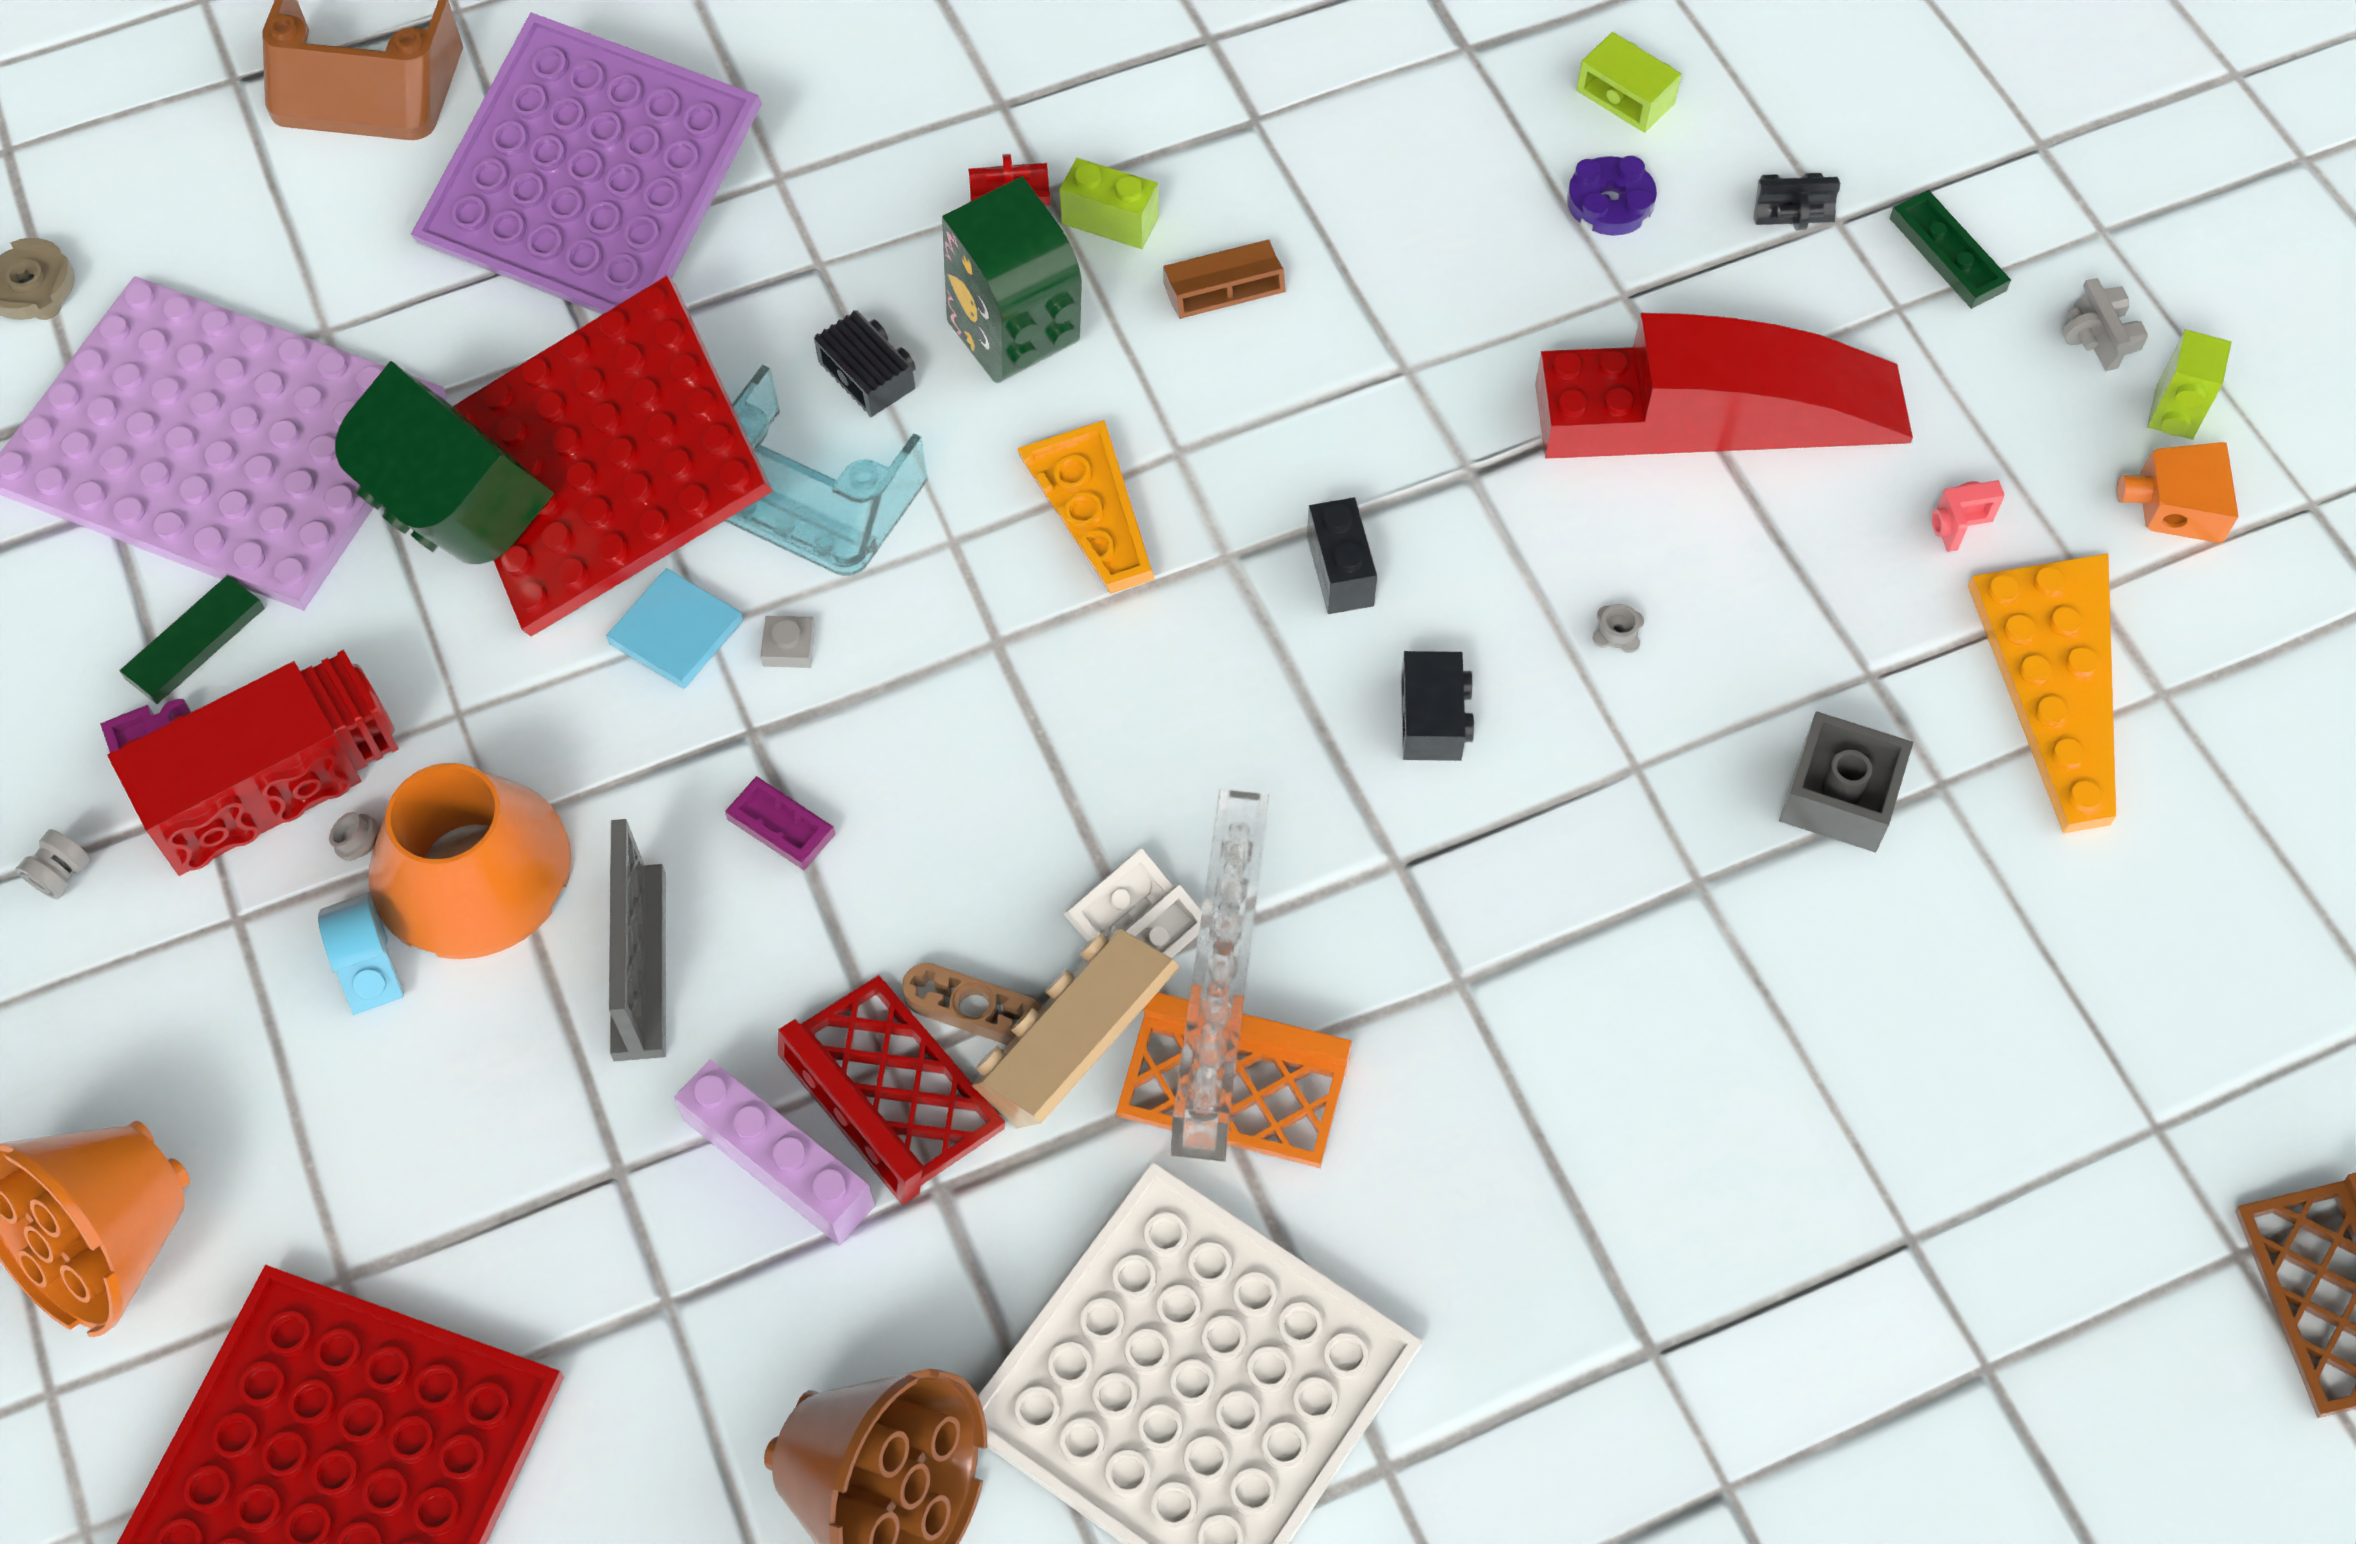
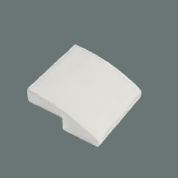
[1063,848,1211,958]

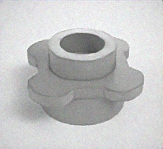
[1592,604,1644,653]

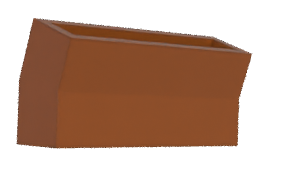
[1163,239,1286,319]

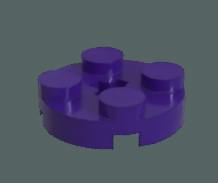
[1567,156,1657,236]

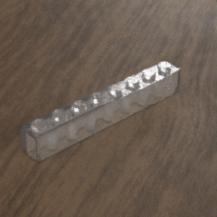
[1171,789,1270,1162]

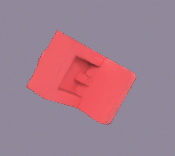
[1932,480,2005,552]

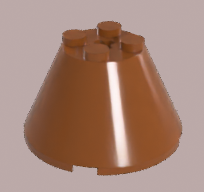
[764,1369,987,1544]

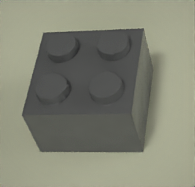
[1779,711,1914,853]

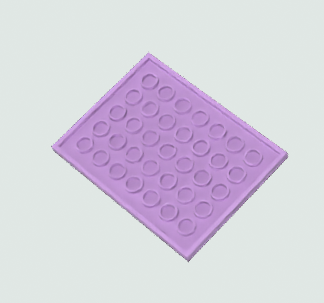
[0,276,448,611]

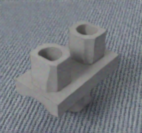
[2062,278,2148,372]

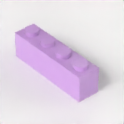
[674,1059,875,1246]

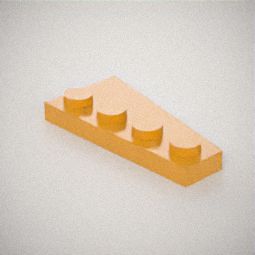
[1017,420,1155,594]

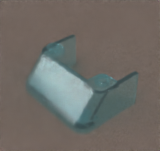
[725,364,928,576]

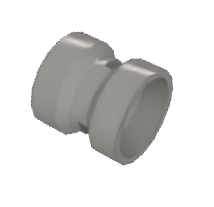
[15,829,91,899]

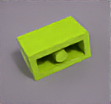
[1576,32,1682,133]
[1059,157,1159,249]
[2147,329,2232,440]

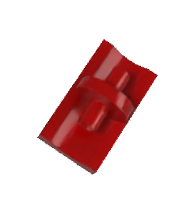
[968,154,1051,206]

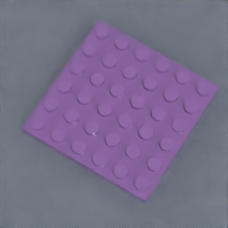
[411,12,762,314]

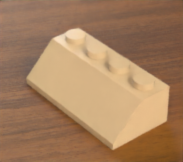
[971,929,1180,1128]

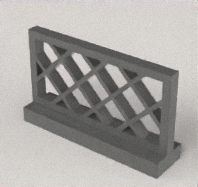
[609,819,666,1062]

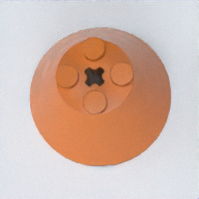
[0,1121,190,1337]

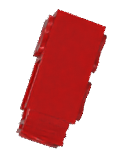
[107,649,399,876]

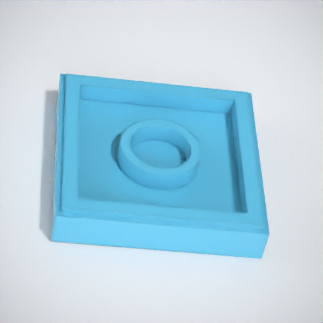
[606,568,743,689]

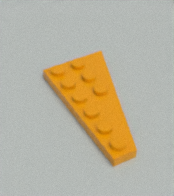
[1968,553,2116,834]

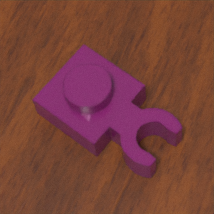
[100,699,191,753]

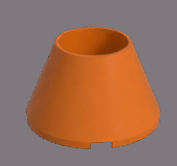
[368,763,571,959]

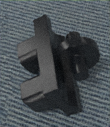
[1753,173,1841,231]

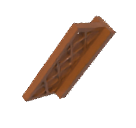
[2235,1173,2356,1418]

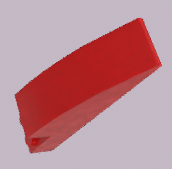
[1535,313,1913,459]

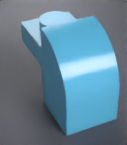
[318,892,404,1015]

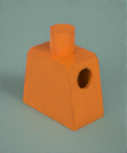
[2117,442,2239,543]

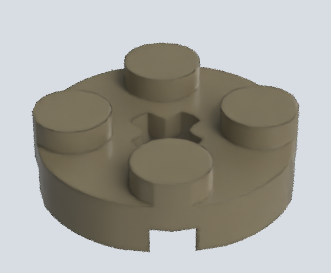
[0,238,74,320]

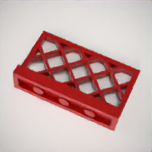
[778,975,1005,1206]

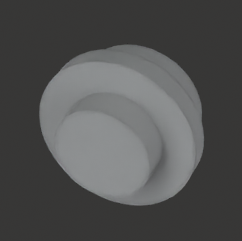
[329,812,378,861]

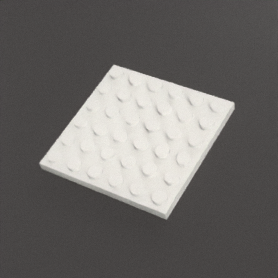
[978,1162,1423,1544]

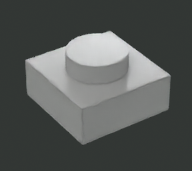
[760,616,815,668]

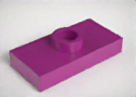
[725,776,836,871]

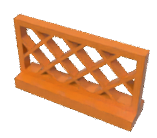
[1116,992,1352,1169]

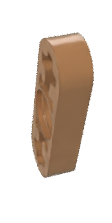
[902,963,1041,1045]

